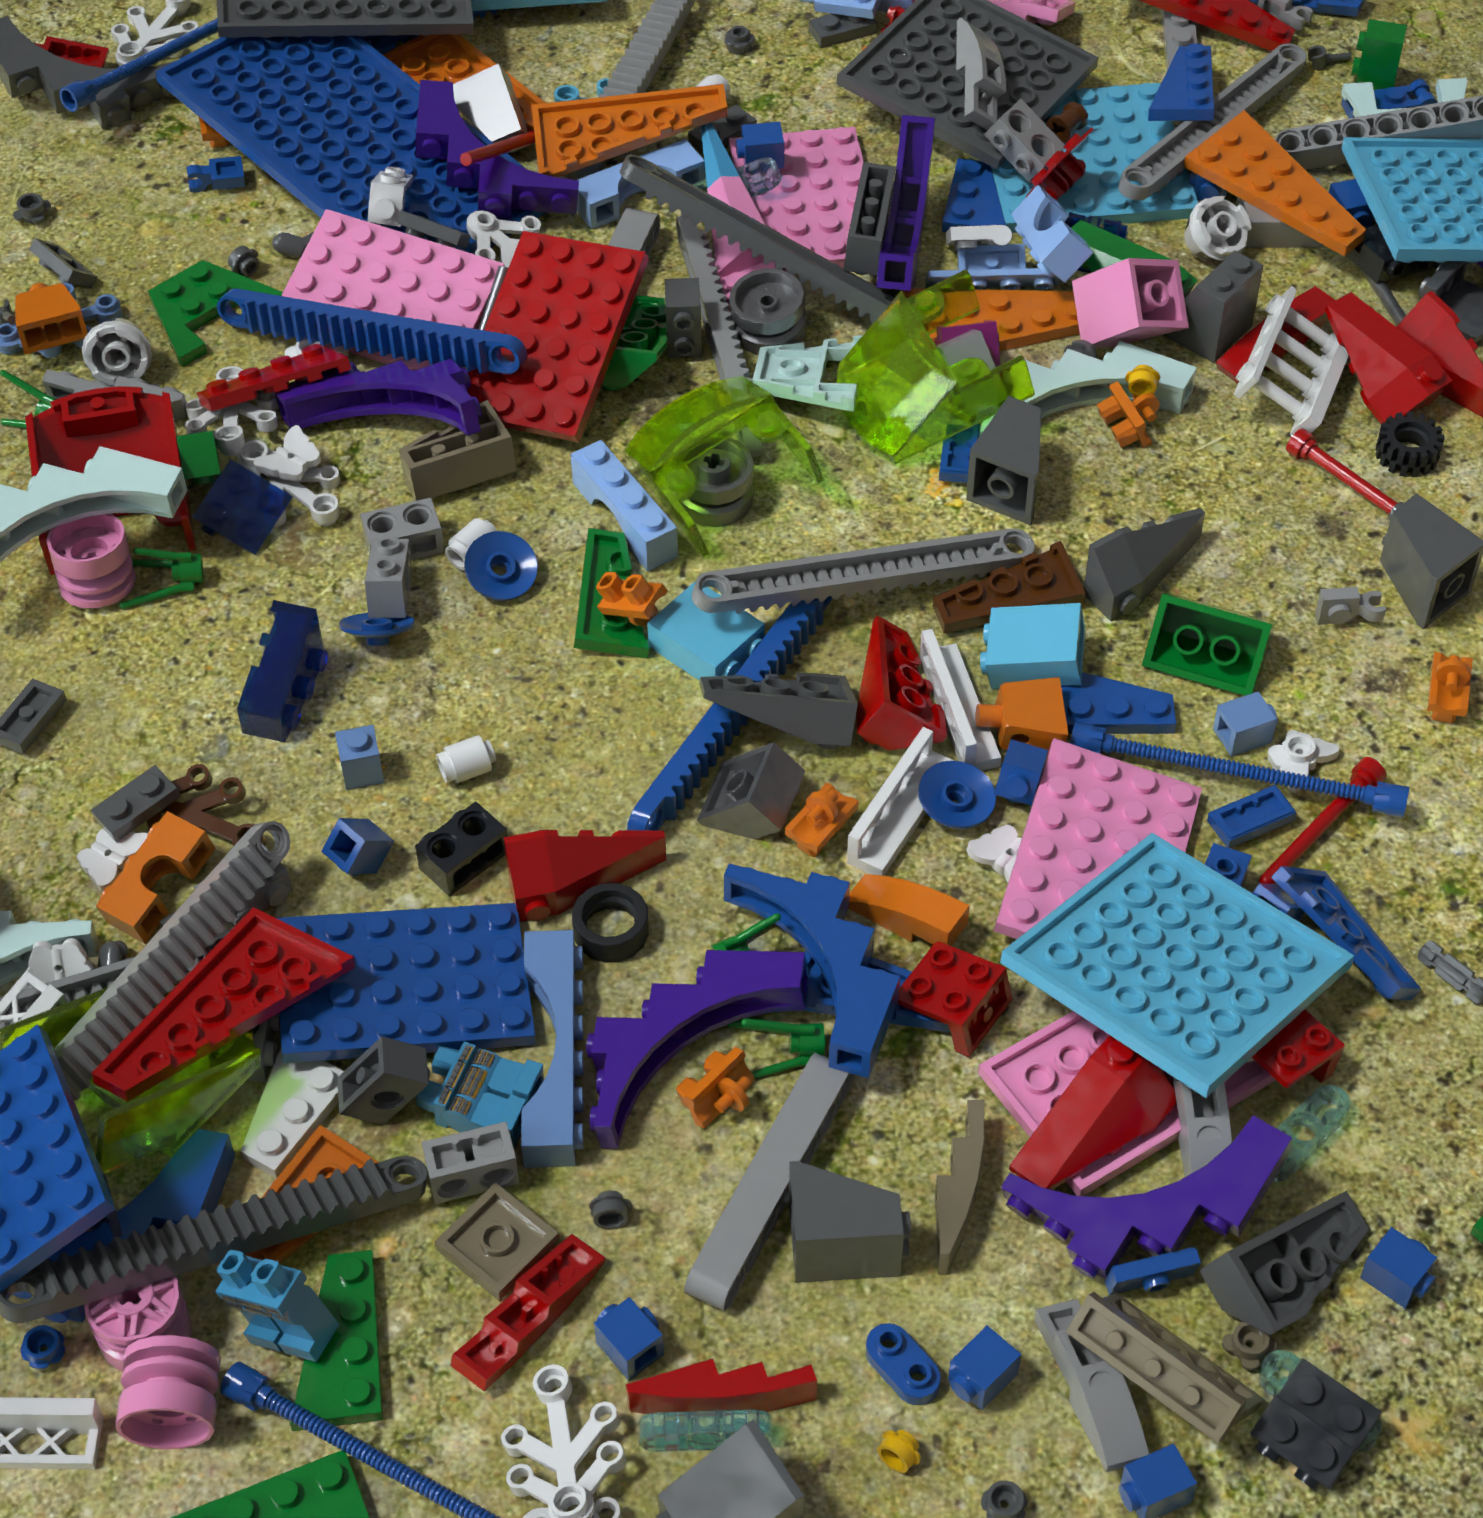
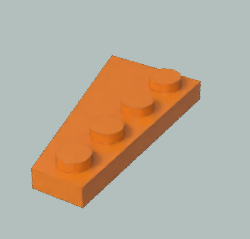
[215,1125,378,1266]

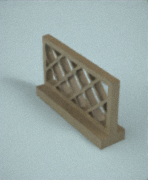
[1066,1292,1265,1443]

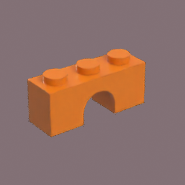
[96,811,216,944]

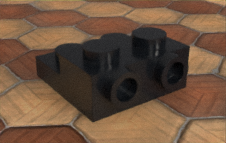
[1346,224,1431,284]
[1250,1358,1383,1492]

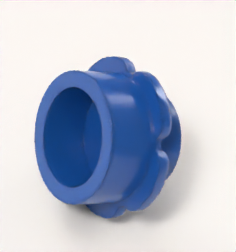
[21,1325,66,1369]

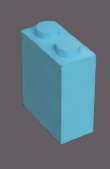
[647,581,765,681]
[980,603,1086,689]

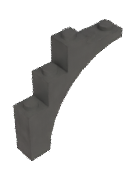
[0,16,174,129]

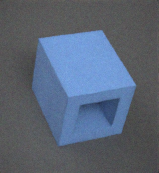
[1213,691,1278,757]
[335,725,384,790]

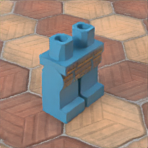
[415,1042,544,1148]
[215,1249,339,1362]

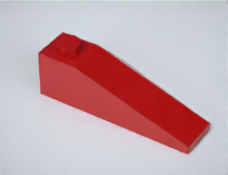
[1397,291,1483,418]
[1324,292,1453,425]
[856,615,947,751]
[504,830,667,922]
[1009,1035,1177,1190]

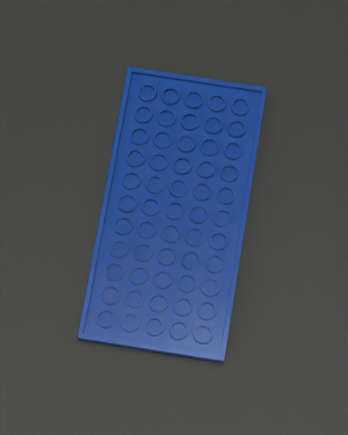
[156,36,548,254]

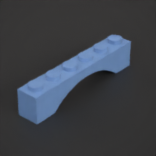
[521,930,584,1168]

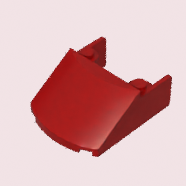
[25,386,197,575]

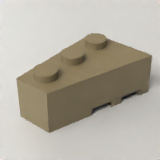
[399,399,517,501]

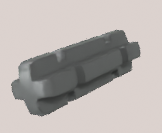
[1417,940,1483,1005]

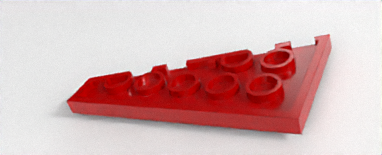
[1139,0,1295,51]

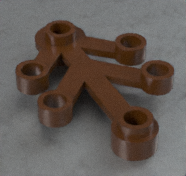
[146,764,267,869]

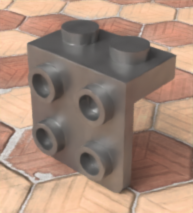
[1418,261,1483,342]

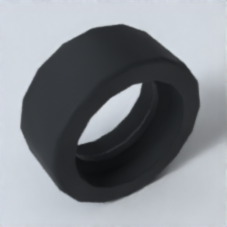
[572,883,649,962]

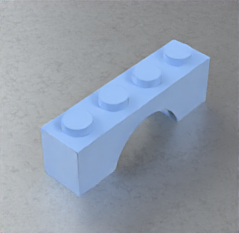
[577,139,705,230]
[1011,185,1093,283]
[571,440,678,572]

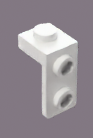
[367,167,413,227]

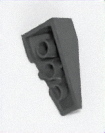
[1084,508,1205,622]
[699,673,858,749]
[1199,1191,1369,1335]

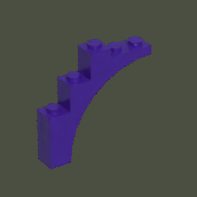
[416,80,579,219]
[876,115,936,291]
[274,359,482,436]
[586,950,810,1149]
[1001,1115,1292,1279]

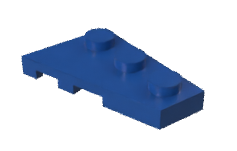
[942,158,1006,232]

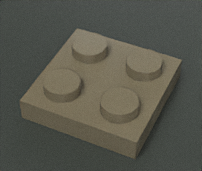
[434,1182,560,1301]

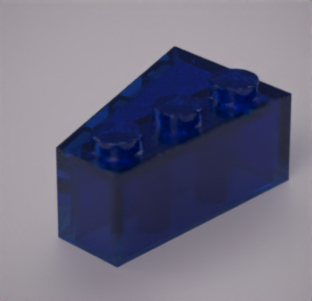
[237,600,328,743]

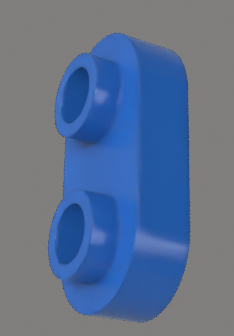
[866,1323,941,1405]

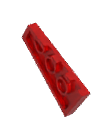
[197,344,352,411]

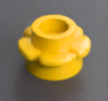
[1125,365,1160,396]
[877,1429,921,1473]

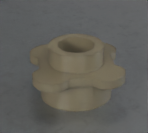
[1222,1321,1277,1370]

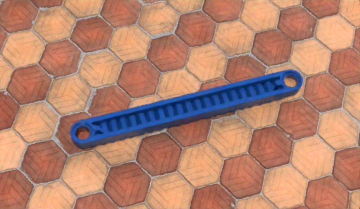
[217,289,527,374]
[627,596,832,830]

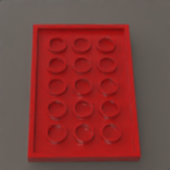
[467,231,649,443]

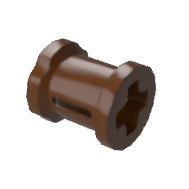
[1046,102,1088,143]

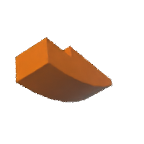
[849,874,970,946]

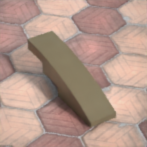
[935,1100,985,1275]

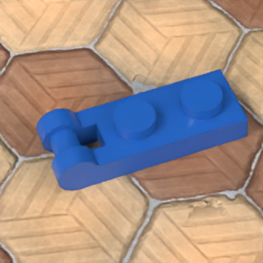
[1341,79,1438,118]

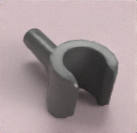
[1308,45,1351,71]
[0,300,15,325]

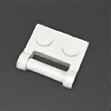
[946,225,1012,251]

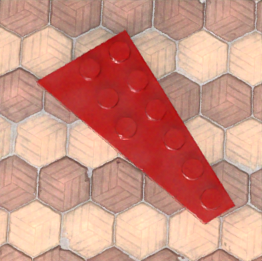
[91,907,355,1102]

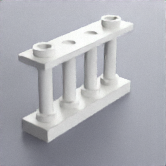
[1233,286,1349,436]

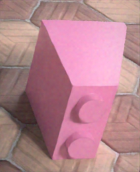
[1072,258,1189,348]

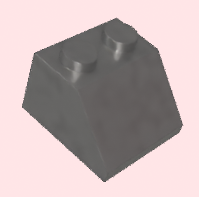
[697,742,805,840]

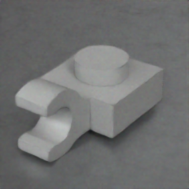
[1258,0,1313,30]
[1315,587,1386,625]

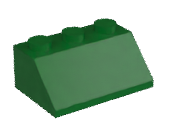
[1141,592,1276,696]

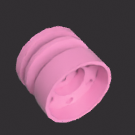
[46,514,136,608]
[84,1276,192,1372]
[115,1335,221,1449]

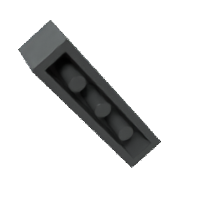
[844,162,896,275]

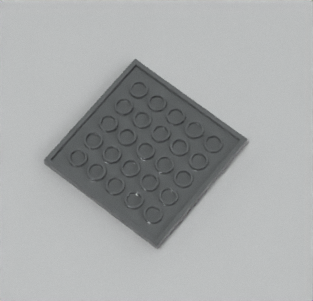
[836,0,1099,169]

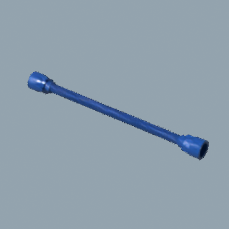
[59,19,218,112]
[1070,722,1410,818]
[220,1362,501,1518]

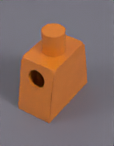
[15,283,88,354]
[975,677,1068,755]

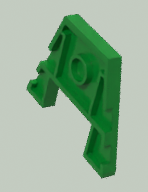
[148,260,283,367]

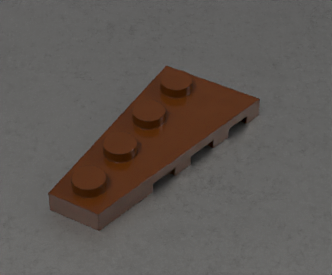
[932,541,1086,634]

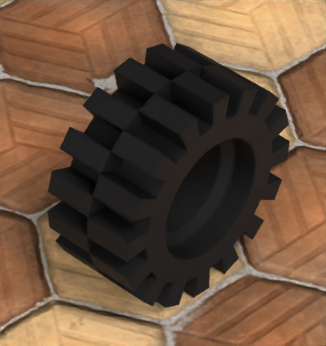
[1375,412,1445,477]

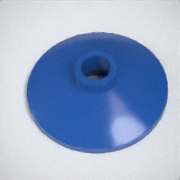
[464,531,538,601]
[339,613,414,646]
[918,761,996,829]

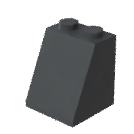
[1163,251,1264,363]
[966,396,1041,525]
[1380,494,1483,629]
[789,1161,911,1283]
[655,1419,804,1518]

